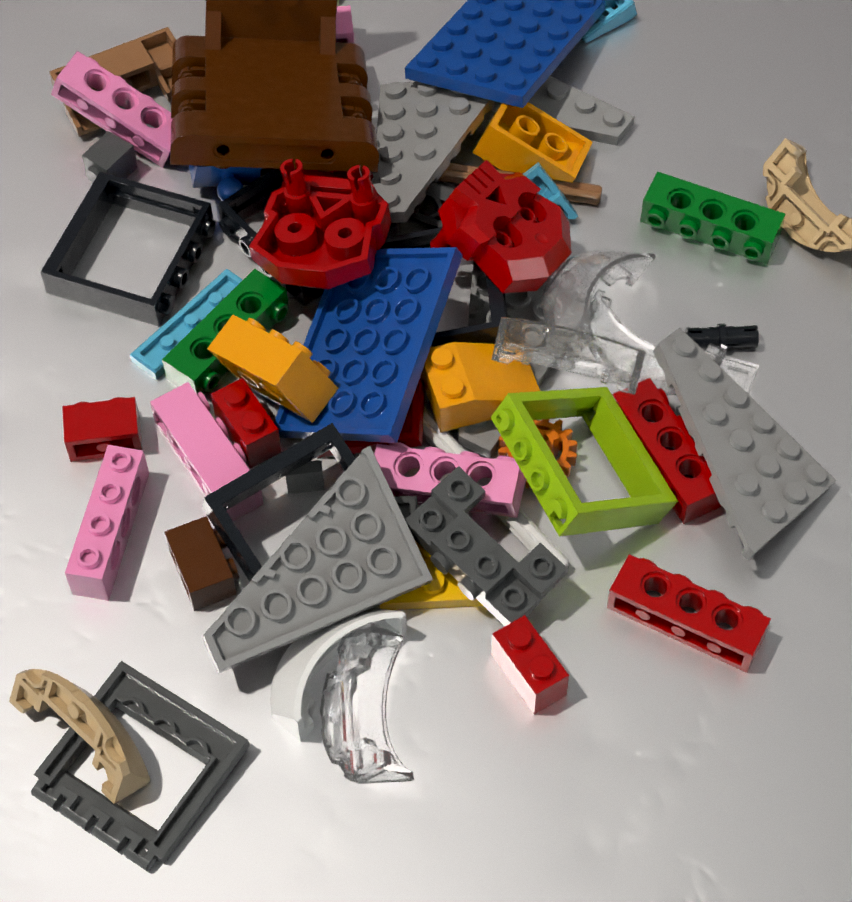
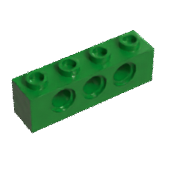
[640,171,786,265]
[162,269,289,395]

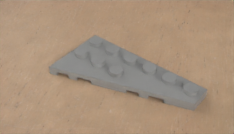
[484,76,635,146]

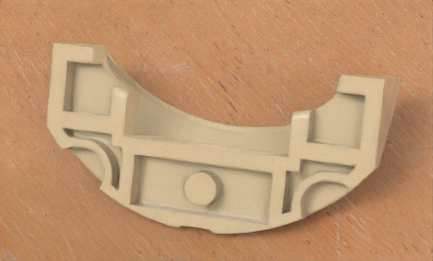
[763,138,852,252]
[9,669,150,804]

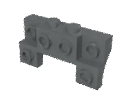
[405,466,568,626]

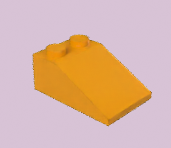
[472,102,593,183]
[420,342,540,433]

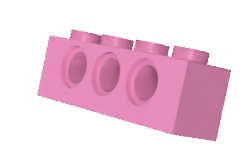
[51,51,172,168]
[374,442,526,518]
[65,445,149,601]

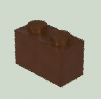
[164,516,240,611]

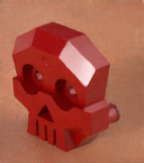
[249,159,391,289]
[430,159,572,293]

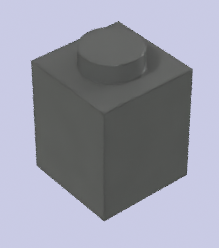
[82,131,138,183]

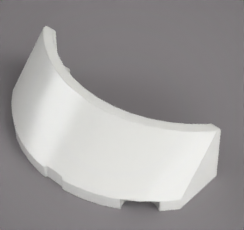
[270,608,407,742]

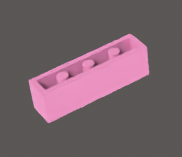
[150,382,264,521]

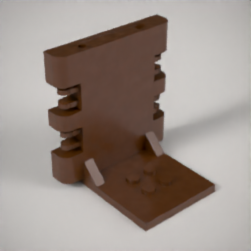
[170,0,379,173]

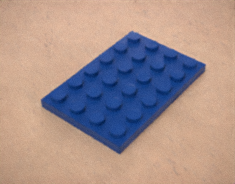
[405,0,605,108]
[274,247,463,443]

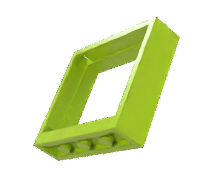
[490,387,678,537]

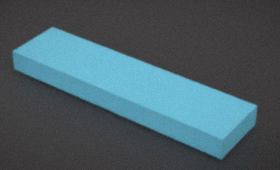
[130,269,242,380]

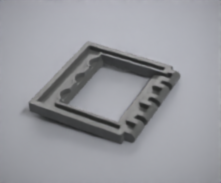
[31,661,250,872]

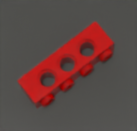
[612,378,722,524]
[606,554,771,673]

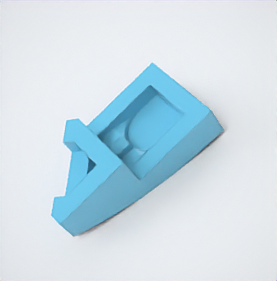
[523,162,578,219]

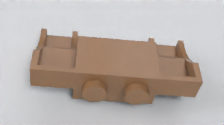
[49,27,176,137]

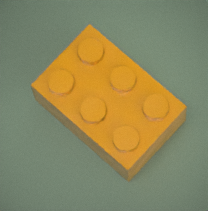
[207,315,339,423]

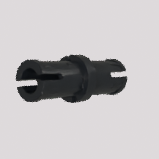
[685,323,759,352]

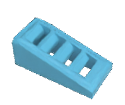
[581,0,637,43]

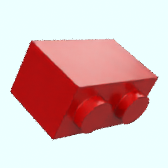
[211,378,281,469]
[62,397,143,462]
[491,615,569,714]

